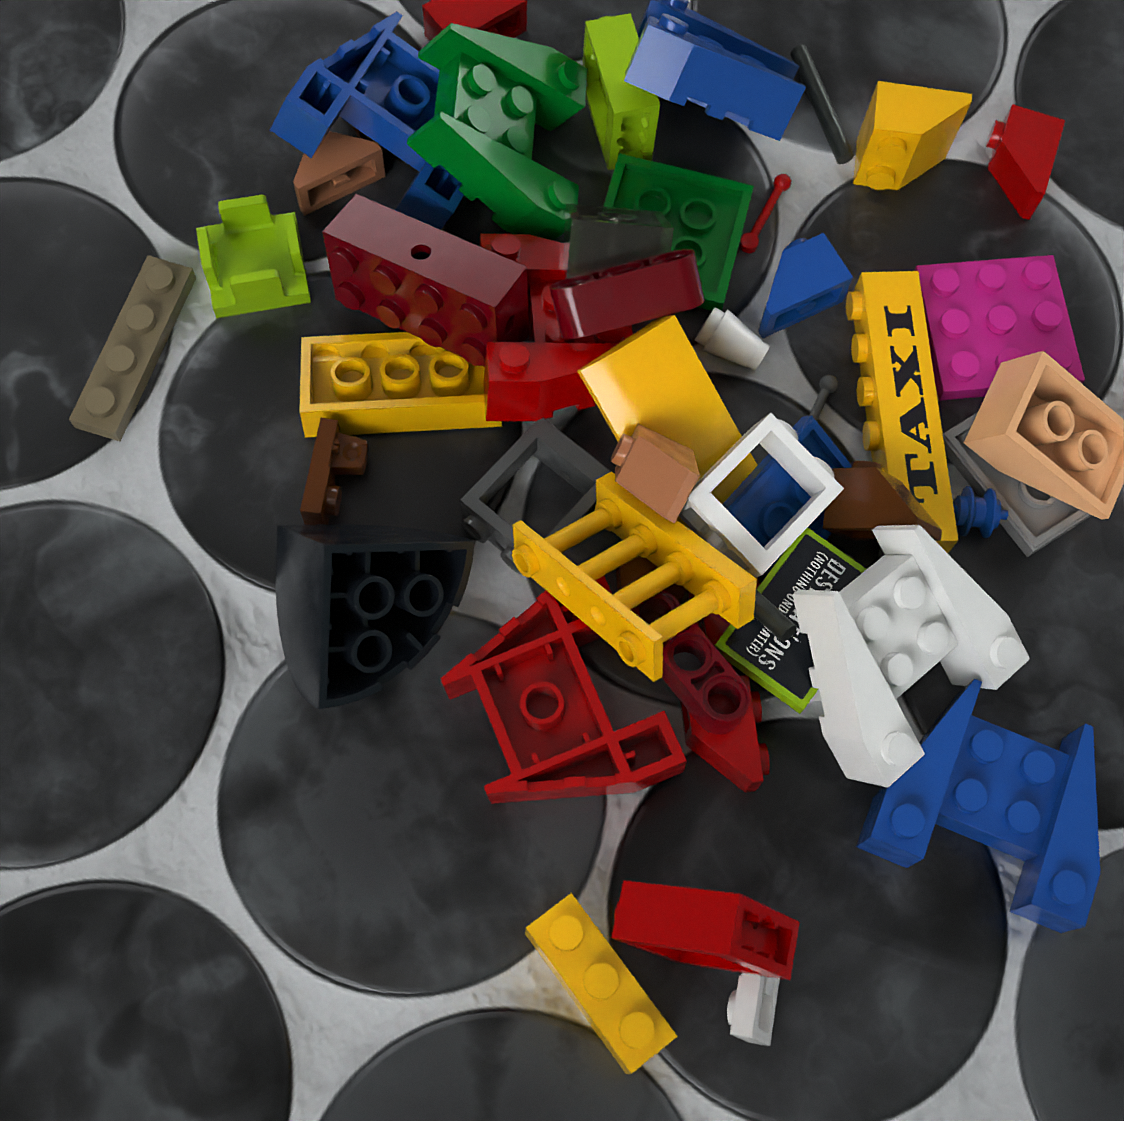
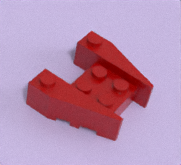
[479,233,633,421]
[440,576,687,804]

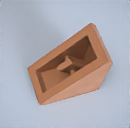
[293,131,385,216]

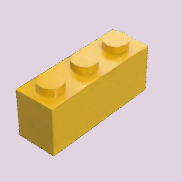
[525,892,678,1074]

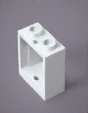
[679,413,844,578]

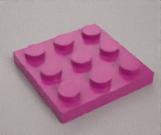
[914,255,1085,400]

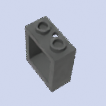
[460,418,611,575]

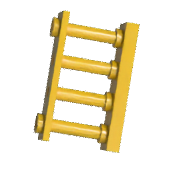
[512,471,757,682]

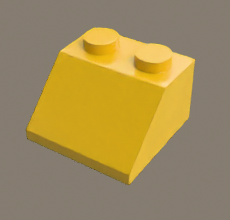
[853,81,972,190]

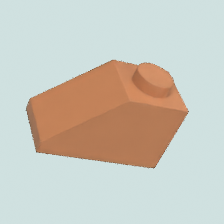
[610,424,700,523]

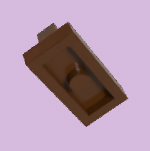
[300,418,369,525]

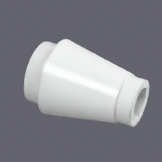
[695,307,770,371]

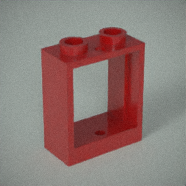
[611,880,800,980]

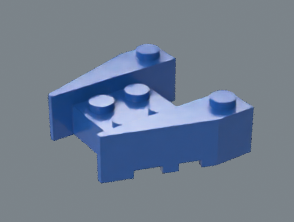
[624,0,806,141]
[270,11,464,230]
[856,679,1100,933]

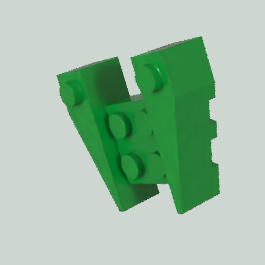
[407,23,588,240]

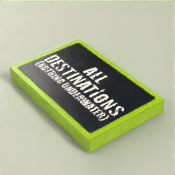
[715,527,867,714]

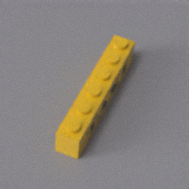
[846,271,959,555]

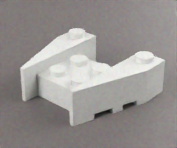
[792,525,1030,788]

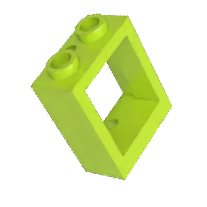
[582,13,660,170]

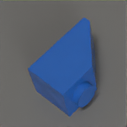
[758,233,853,339]

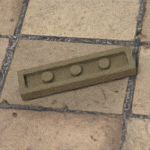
[69,255,196,442]

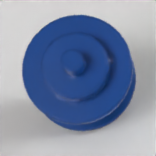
[953,486,1008,538]

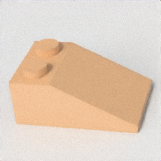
[964,351,1124,520]

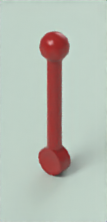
[739,173,792,253]

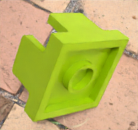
[196,195,311,318]

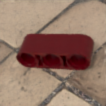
[549,249,705,339]
[631,590,750,734]

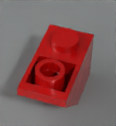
[680,675,770,792]

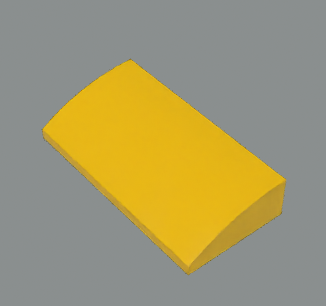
[577,315,758,533]
[300,332,502,437]

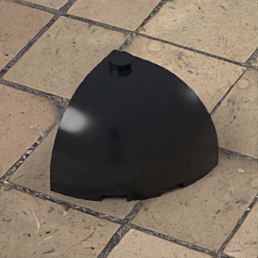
[276,524,475,709]

